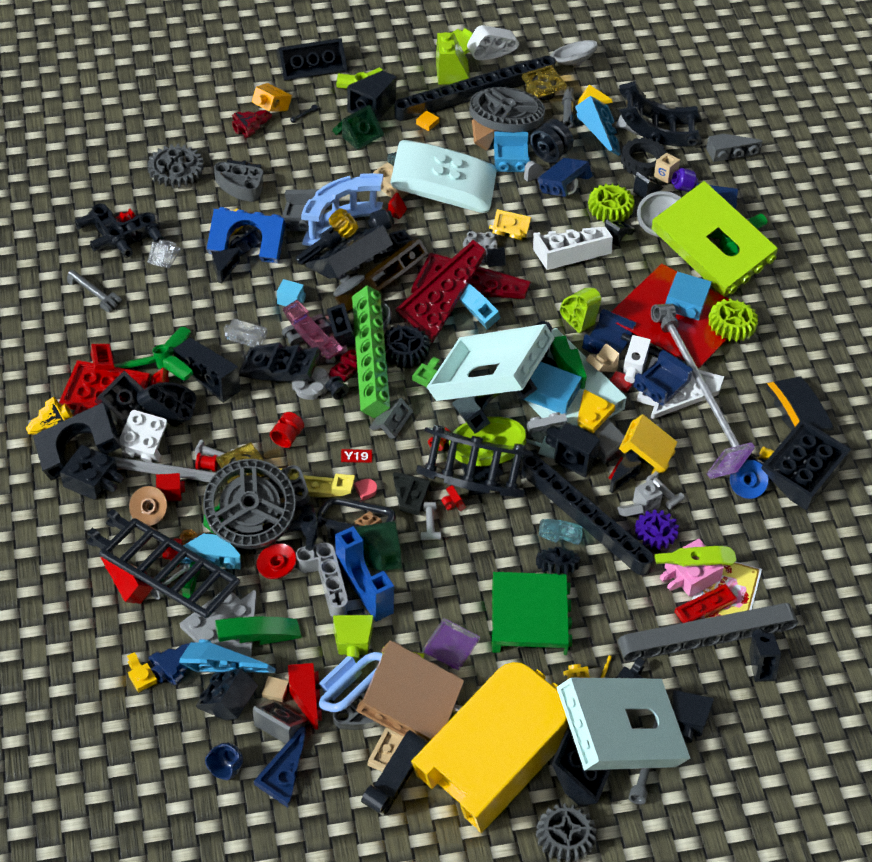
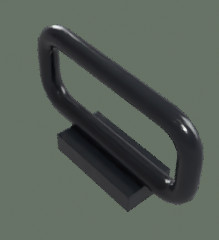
[317,497,396,547]

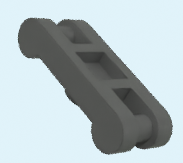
[282,313,332,346]

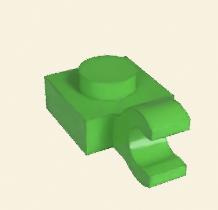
[412,357,440,387]

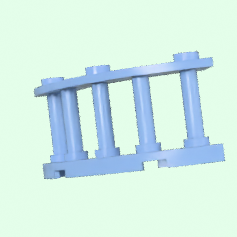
[301,173,383,246]

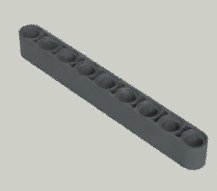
[618,603,798,662]

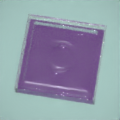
[707,442,755,479]
[423,618,480,671]

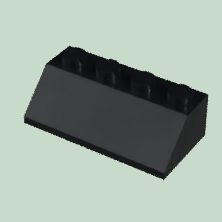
[276,38,347,80]

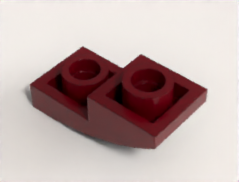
[329,349,358,383]

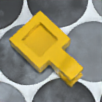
[127,652,157,693]

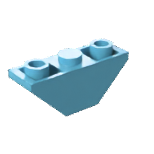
[181,533,241,569]

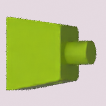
[333,615,373,663]

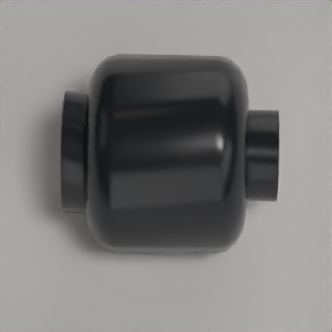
[367,208,395,231]

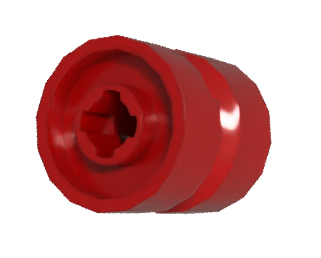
[270,412,304,448]

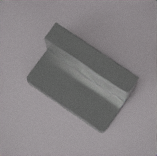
[370,398,413,439]

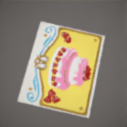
[692,562,762,619]

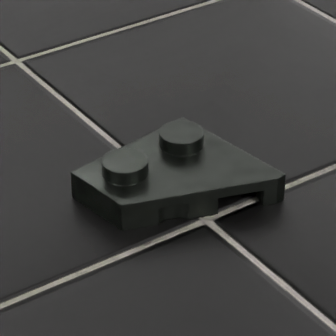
[393,472,430,515]

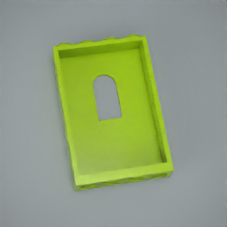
[651,181,778,297]

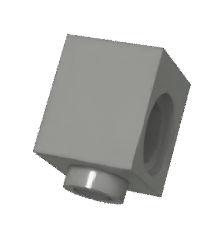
[633,480,663,515]

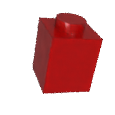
[156,473,185,501]

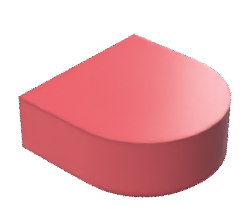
[354,479,377,501]

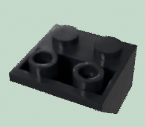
[196,669,258,720]

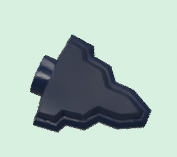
[148,642,191,685]

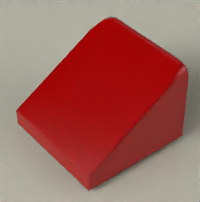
[388,192,407,219]

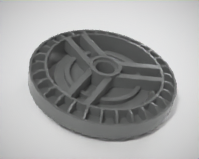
[469,87,545,132]
[203,459,296,549]

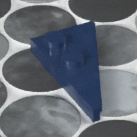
[254,726,306,808]

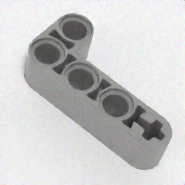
[296,543,348,617]

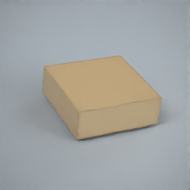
[262,676,289,703]

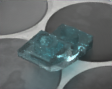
[539,519,583,545]

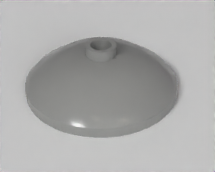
[550,40,598,66]
[637,191,681,237]

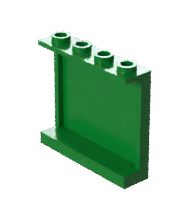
[492,572,572,655]

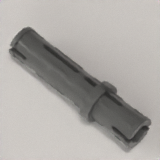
[562,86,575,128]

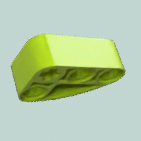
[560,288,601,333]

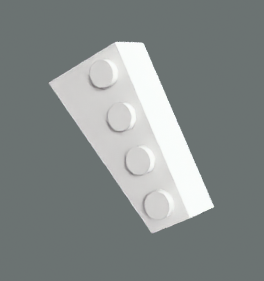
[533,227,613,270]

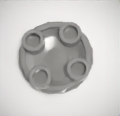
[463,231,498,249]

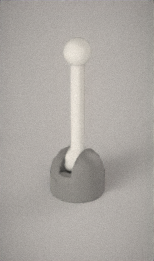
[150,564,190,600]

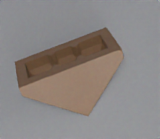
[472,119,497,151]

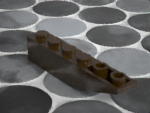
[335,239,429,312]

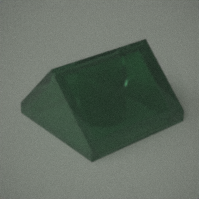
[342,105,384,149]

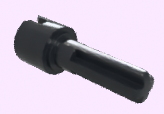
[295,226,342,265]

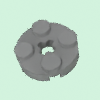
[292,367,329,400]

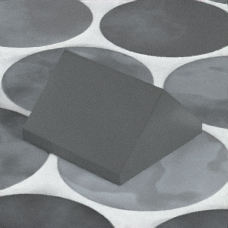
[253,699,308,744]

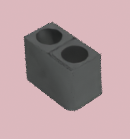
[584,418,625,465]

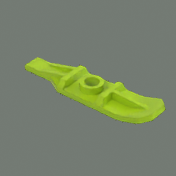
[655,546,737,567]

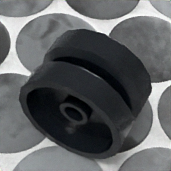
[530,119,574,163]

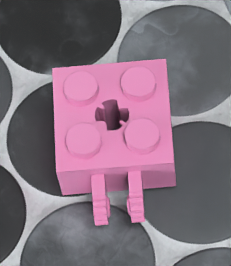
[660,539,724,597]

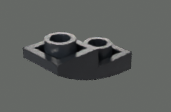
[377,229,413,258]

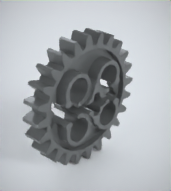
[148,144,204,188]

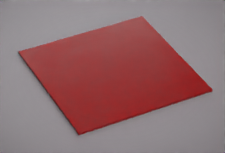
[611,264,729,369]

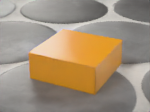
[416,111,439,131]

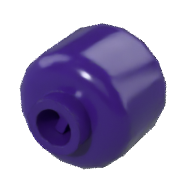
[671,168,698,192]

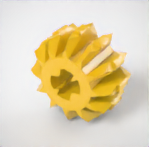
[329,208,358,239]

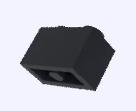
[327,303,356,347]

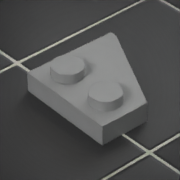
[526,412,567,439]

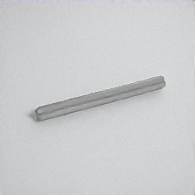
[113,457,216,482]

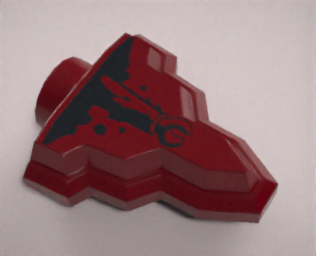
[232,110,272,138]

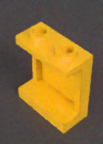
[619,414,677,474]

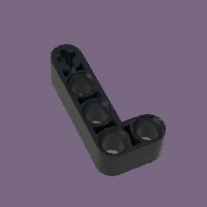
[361,730,429,816]

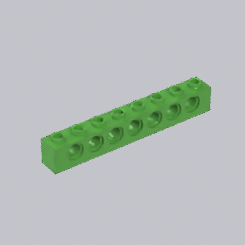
[352,285,390,419]

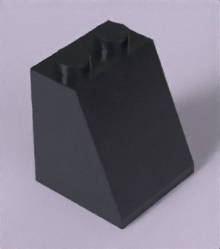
[347,70,397,124]

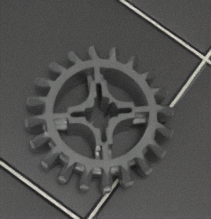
[536,803,597,862]

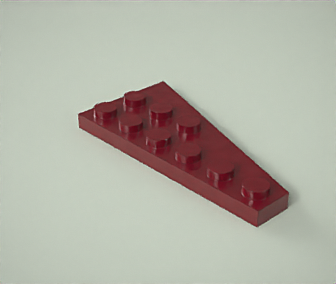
[395,240,486,344]
[411,252,531,299]

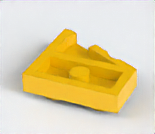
[577,390,615,433]

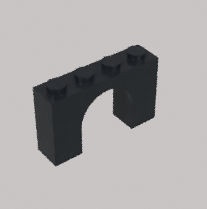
[452,374,537,434]
[33,403,122,480]

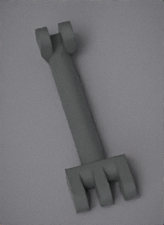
[67,269,122,313]

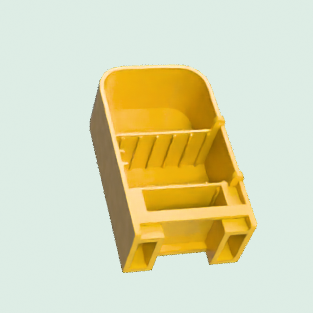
[411,662,569,833]

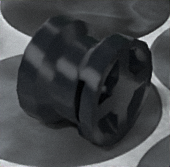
[326,376,349,400]

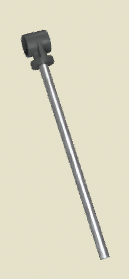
[651,303,741,451]

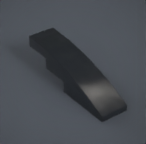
[609,449,646,493]

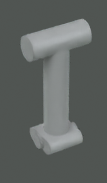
[195,440,238,466]
[646,471,685,509]
[421,502,441,540]

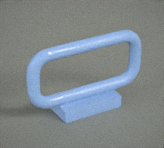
[319,652,383,712]

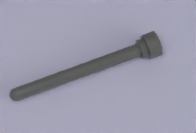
[629,719,658,805]

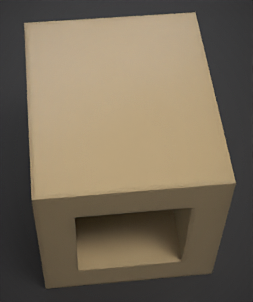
[654,153,680,184]

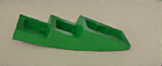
[215,616,301,645]

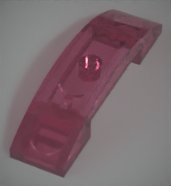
[283,299,344,359]

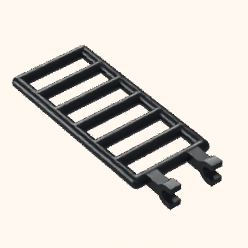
[86,509,240,618]

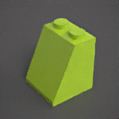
[436,32,470,85]

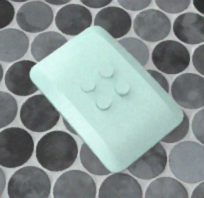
[391,140,497,213]

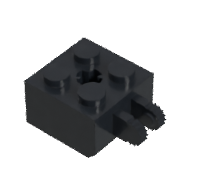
[94,371,152,428]
[545,422,600,478]
[60,445,124,500]

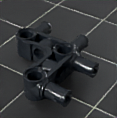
[74,203,165,258]

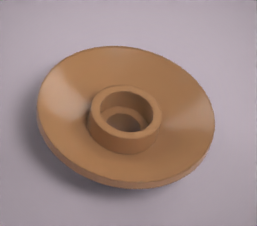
[129,486,168,526]

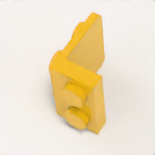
[489,209,532,240]

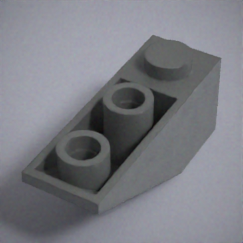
[706,134,763,162]

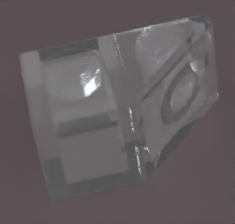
[147,240,181,268]

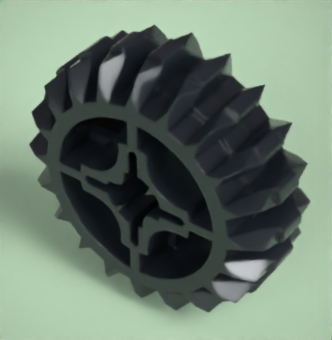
[384,323,430,369]

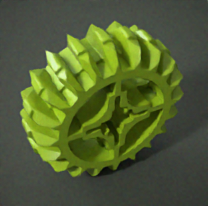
[588,183,635,223]
[708,298,758,342]

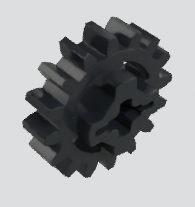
[536,547,580,575]

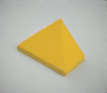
[576,85,613,106]

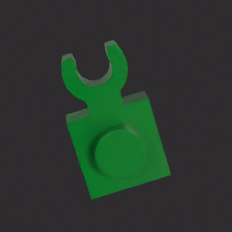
[181,562,200,598]

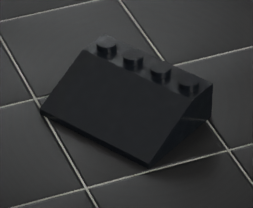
[304,225,393,280]
[761,419,851,511]
[552,725,611,806]

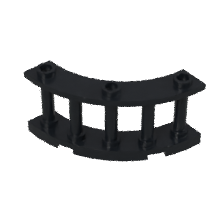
[619,81,703,146]
[416,425,533,497]

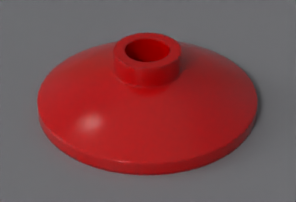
[257,544,297,579]

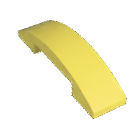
[279,468,355,497]

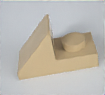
[586,344,619,372]

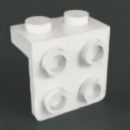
[119,410,167,462]

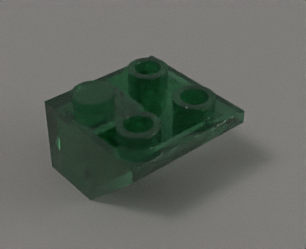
[355,521,402,571]

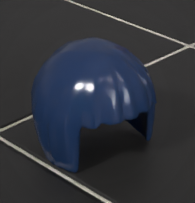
[205,742,243,780]

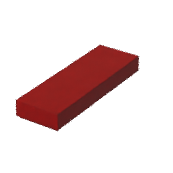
[674,584,737,623]

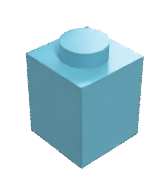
[277,279,306,309]

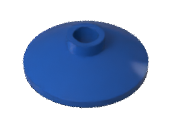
[730,460,769,499]

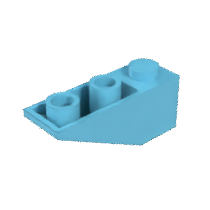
[459,284,501,329]

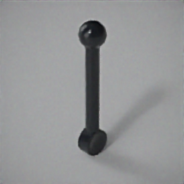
[290,105,318,123]

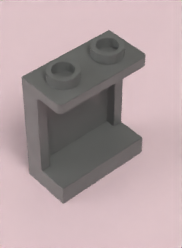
[280,189,319,231]

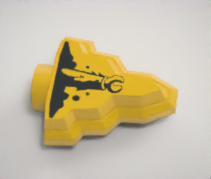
[26,397,73,434]

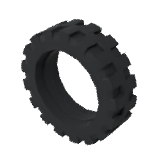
[621,137,667,177]

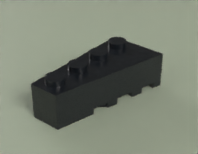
[173,337,240,403]

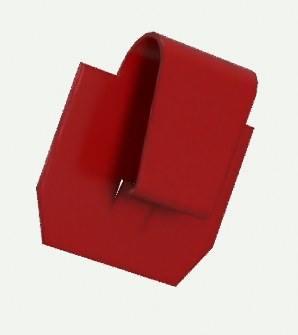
[610,371,633,393]

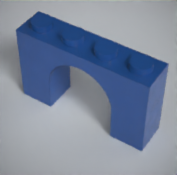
[207,207,286,264]
[335,526,394,622]

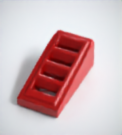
[91,344,114,370]

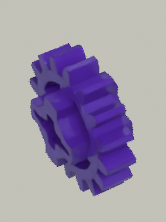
[635,509,679,550]

